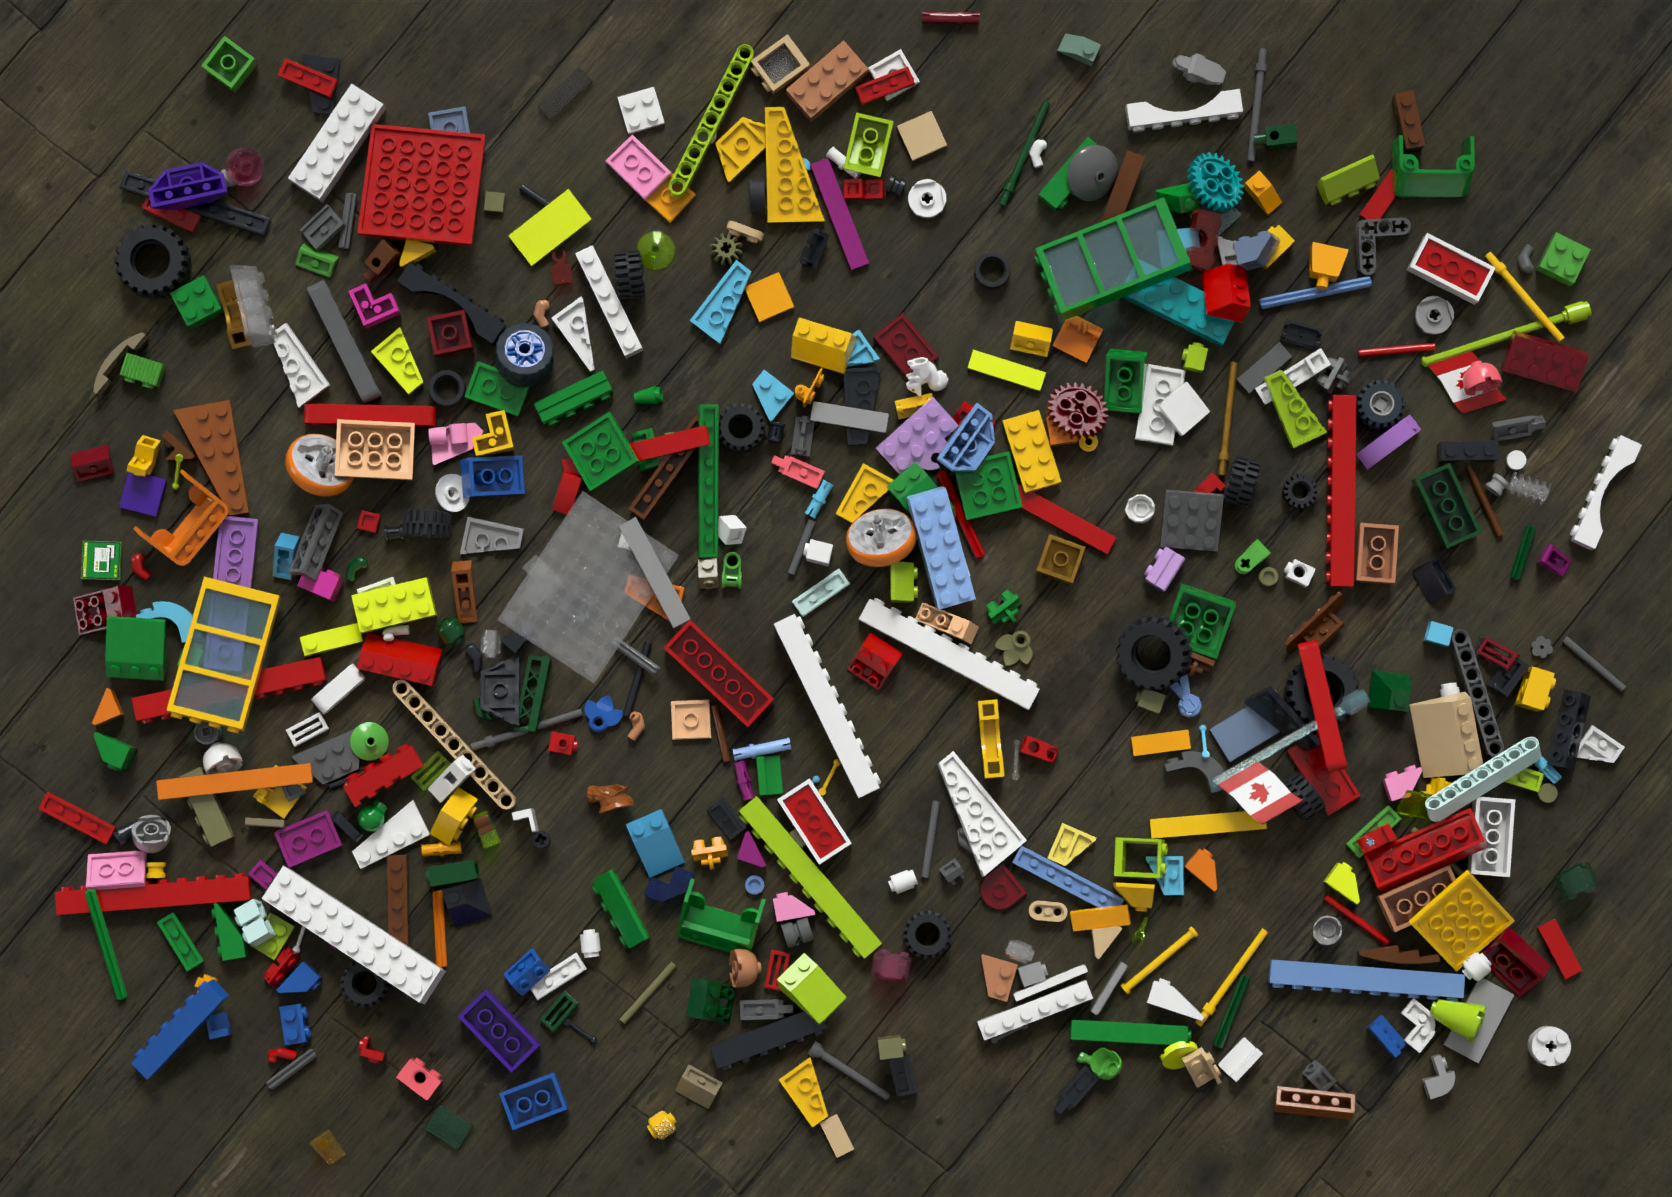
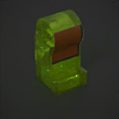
[472,810,502,849]

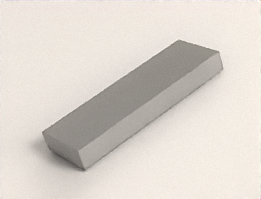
[1090,961,1127,1015]

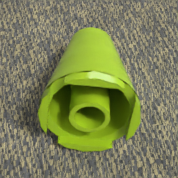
[1430,1000,1487,1043]

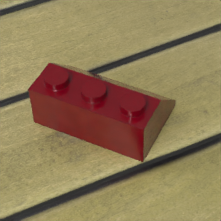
[1480,927,1551,997]

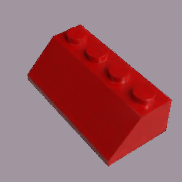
[357,632,443,687]

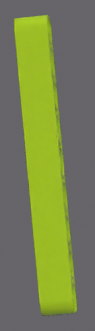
[669,44,754,199]

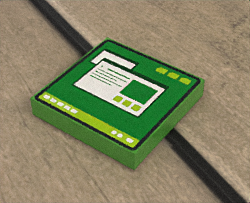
[81,541,122,581]

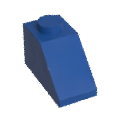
[277,961,322,993]

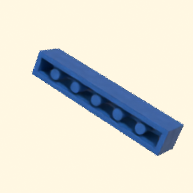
[131,979,230,1080]

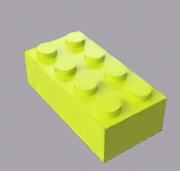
[351,577,437,634]

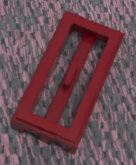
[1476,637,1520,672]

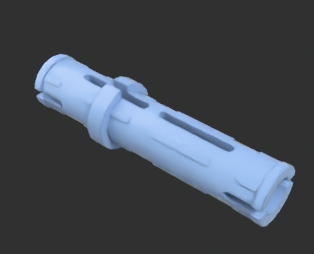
[733,737,792,761]

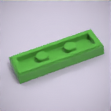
[1346,805,1401,858]

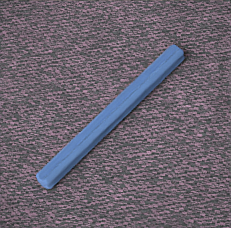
[1259,276,1372,309]

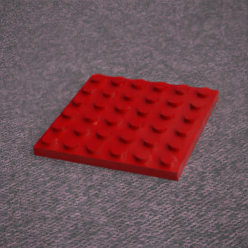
[357,124,486,246]

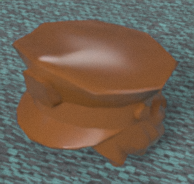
[587,784,634,814]

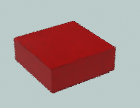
[357,510,381,533]

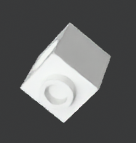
[1284,559,1316,588]

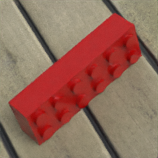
[664,620,774,728]

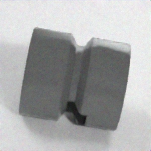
[194,721,223,745]
[781,916,814,948]

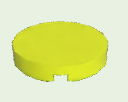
[1160,1041,1198,1069]

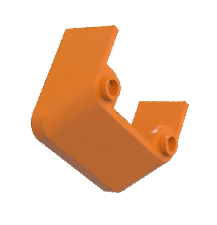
[134,469,228,566]

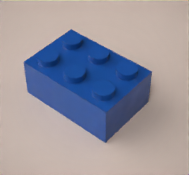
[499,1071,569,1130]

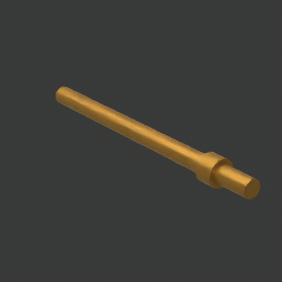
[1218,362,1238,476]

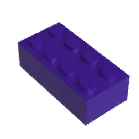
[458,989,541,1073]

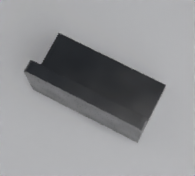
[1412,557,1457,603]

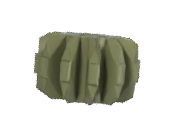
[710,233,742,266]

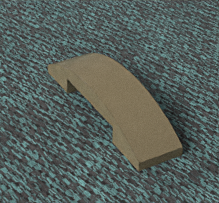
[93,332,149,396]

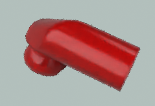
[131,553,152,581]
[267,1048,296,1063]

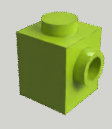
[1181,343,1208,373]

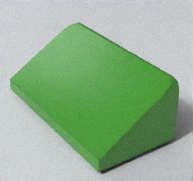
[295,244,339,278]

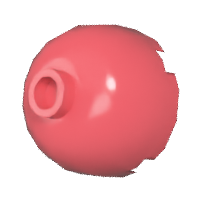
[1462,361,1502,396]

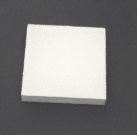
[868,49,920,101]
[1158,382,1210,436]

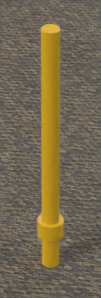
[1485,252,1565,342]
[1195,928,1268,1027]

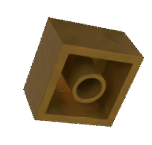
[1036,534,1086,585]

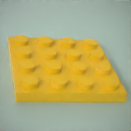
[1409,870,1515,972]

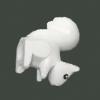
[906,357,948,397]

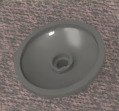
[1067,145,1118,202]

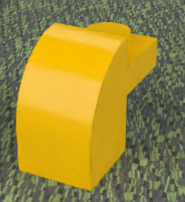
[127,435,161,477]

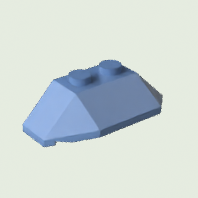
[937,403,995,471]

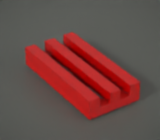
[764,950,791,991]

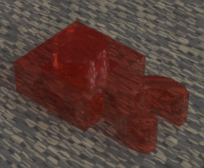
[551,250,573,286]

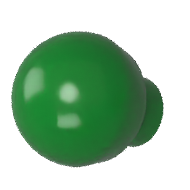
[358,800,388,832]

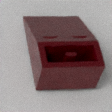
[73,586,137,635]

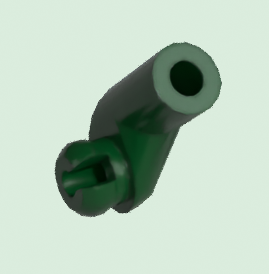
[345,557,368,581]
[472,697,495,721]

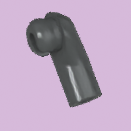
[1517,244,1534,273]
[957,826,973,854]

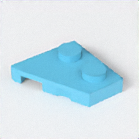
[847,330,880,367]

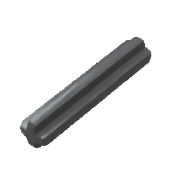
[339,193,357,249]
[611,637,660,675]
[266,1049,317,1090]

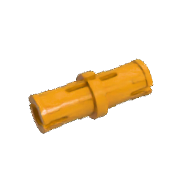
[422,841,462,857]

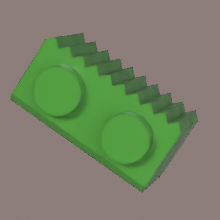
[120,353,166,389]

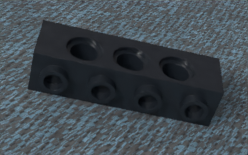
[1547,689,1591,771]

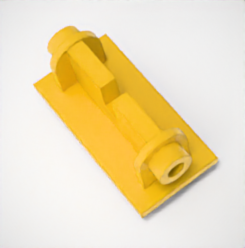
[895,393,933,419]

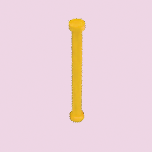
[1120,926,1198,994]

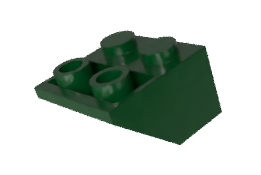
[686,978,736,1023]

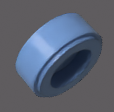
[745,875,764,895]

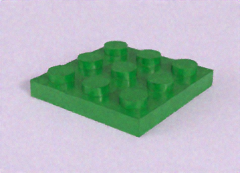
[562,412,639,492]
[955,451,1022,521]

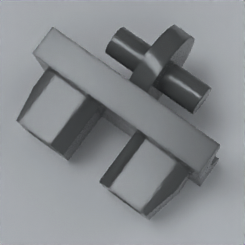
[1317,357,1351,395]

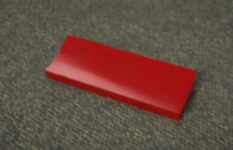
[1364,808,1488,893]

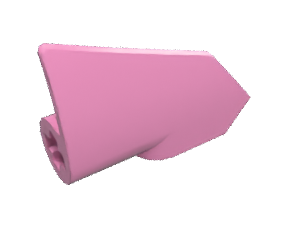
[429,423,484,465]

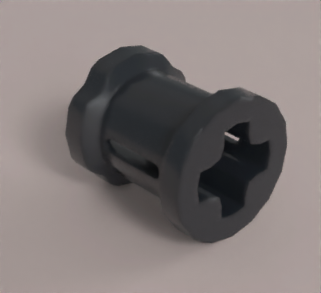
[765,421,785,444]
[384,524,405,543]
[532,831,551,848]

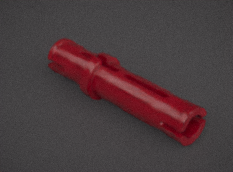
[922,10,979,26]

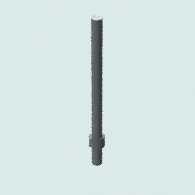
[1247,48,1267,162]
[470,709,583,751]

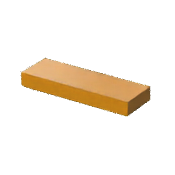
[1131,730,1191,756]
[1070,904,1131,931]

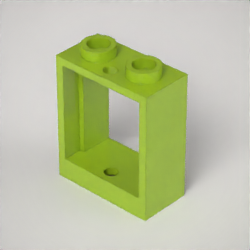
[1114,837,1168,878]

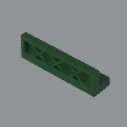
[514,655,552,735]

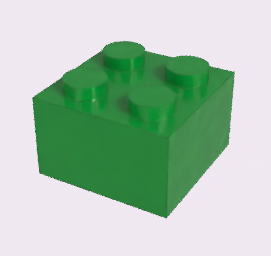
[170,275,224,330]

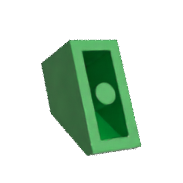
[1156,183,1199,213]

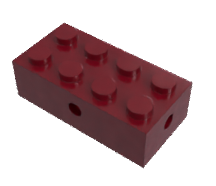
[1501,330,1589,392]

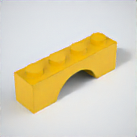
[977,699,1004,779]

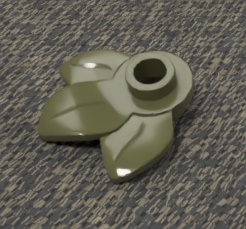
[995,631,1033,665]

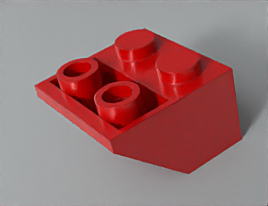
[847,633,903,690]

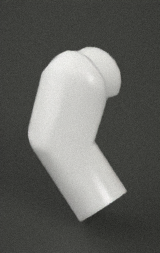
[1029,140,1047,168]

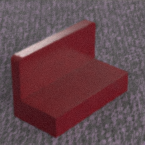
[71,445,114,482]

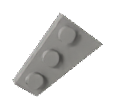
[460,517,524,554]

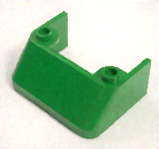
[1392,135,1475,198]
[677,878,765,953]

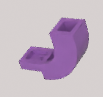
[1356,415,1421,470]

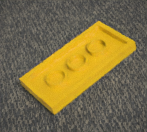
[1002,410,1061,494]

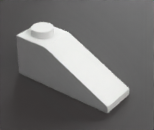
[1147,978,1205,1021]

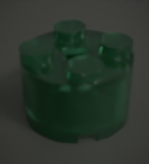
[1553,861,1598,901]

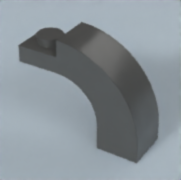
[1163,751,1228,793]

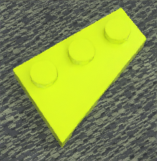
[371,327,423,395]

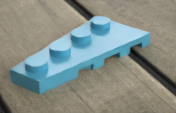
[690,260,752,344]

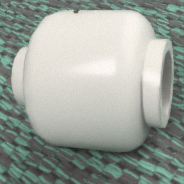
[1462,952,1492,981]

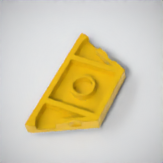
[715,117,766,183]

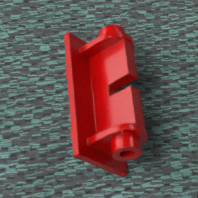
[264,947,301,987]

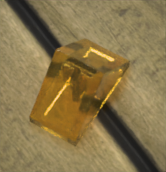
[309,1130,346,1165]

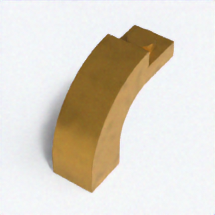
[216,279,251,349]

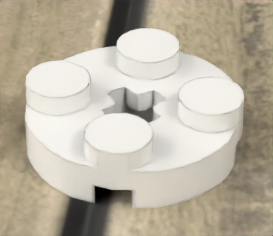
[908,179,946,218]

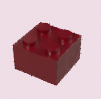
[427,310,474,358]

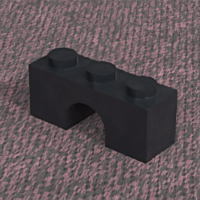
[1437,440,1499,463]

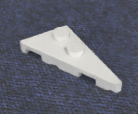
[552,297,595,372]

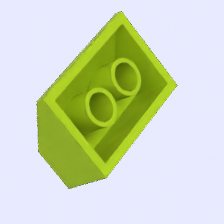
[1316,154,1380,206]

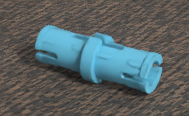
[805,479,834,518]

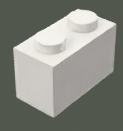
[803,539,833,567]

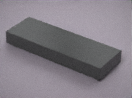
[1236,342,1292,394]

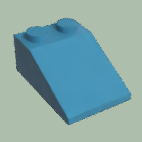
[626,809,685,878]

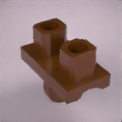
[1187,651,1215,676]

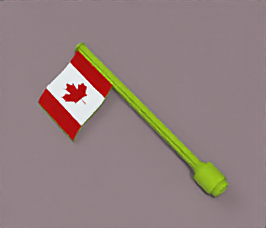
[1421,301,1592,414]

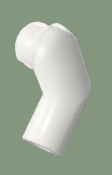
[382,625,410,641]

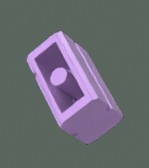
[1144,547,1185,592]

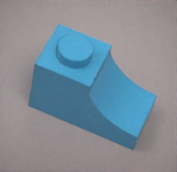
[273,533,300,580]

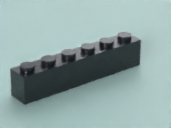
[710,1011,827,1071]

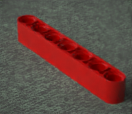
[304,404,436,427]
[1298,639,1348,773]

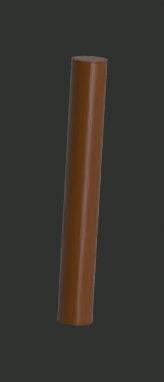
[710,705,731,762]

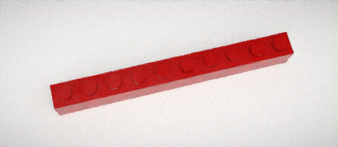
[1325,395,1356,588]
[132,657,327,724]
[55,873,253,915]

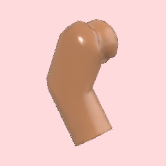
[533,300,549,329]
[627,712,645,741]

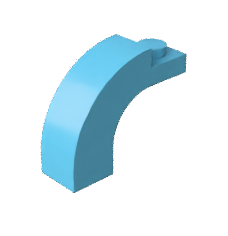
[136,601,204,643]

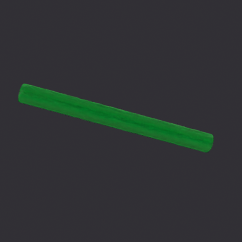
[85,889,127,1000]

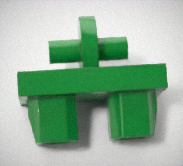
[986,590,1022,625]

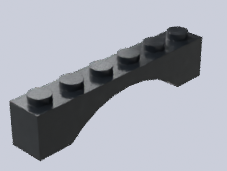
[397,262,507,346]

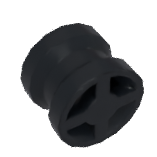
[885,175,906,198]

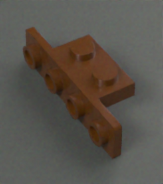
[1284,592,1345,653]

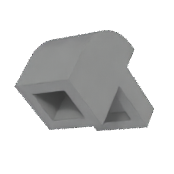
[1422,1054,1455,1099]

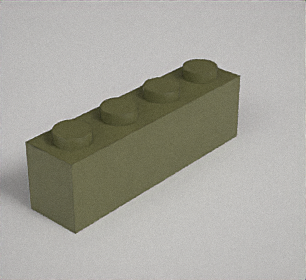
[179,767,235,847]

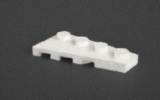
[270,323,330,408]
[352,800,430,869]

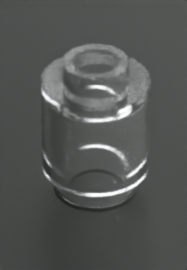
[481,630,501,658]
[1005,939,1035,964]

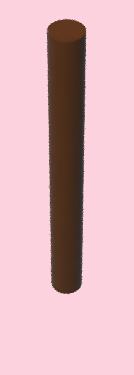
[1465,465,1504,537]

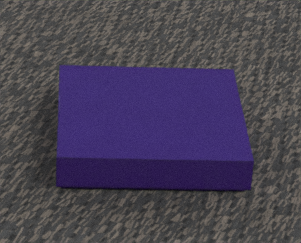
[119,472,167,517]

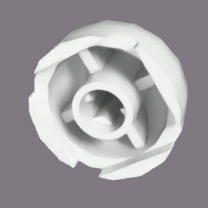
[203,742,243,775]

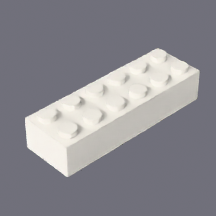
[288,84,386,203]

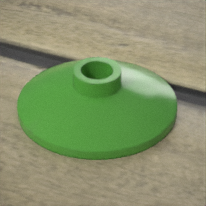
[350,722,389,761]

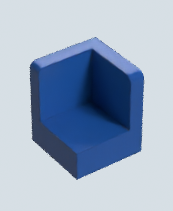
[206,1012,232,1039]

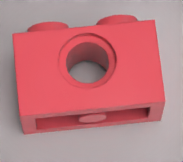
[396,1057,443,1100]

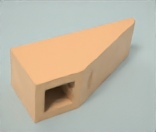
[915,602,979,644]

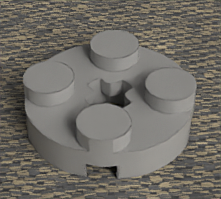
[1415,296,1454,335]

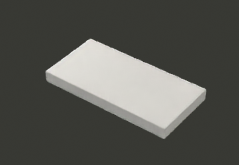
[1135,364,1186,446]

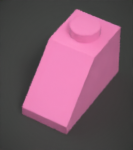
[773,892,815,922]

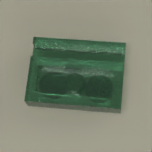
[425,1105,473,1150]

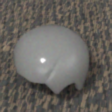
[1313,915,1342,946]

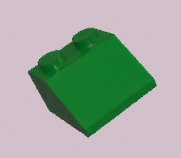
[93,732,137,771]

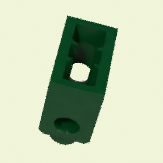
[1254,123,1297,151]

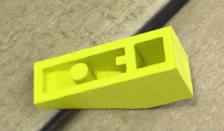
[300,623,363,657]

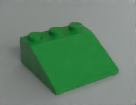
[1162,583,1236,659]
[105,616,168,681]

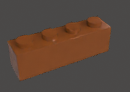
[1274,1086,1355,1120]

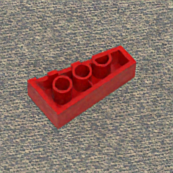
[343,743,424,807]

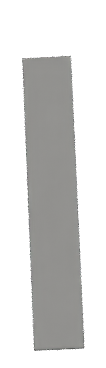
[618,517,690,628]

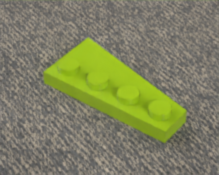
[1264,370,1327,448]

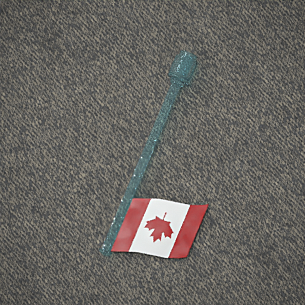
[1211,689,1371,824]

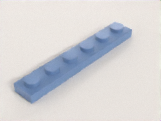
[1012,845,1124,908]

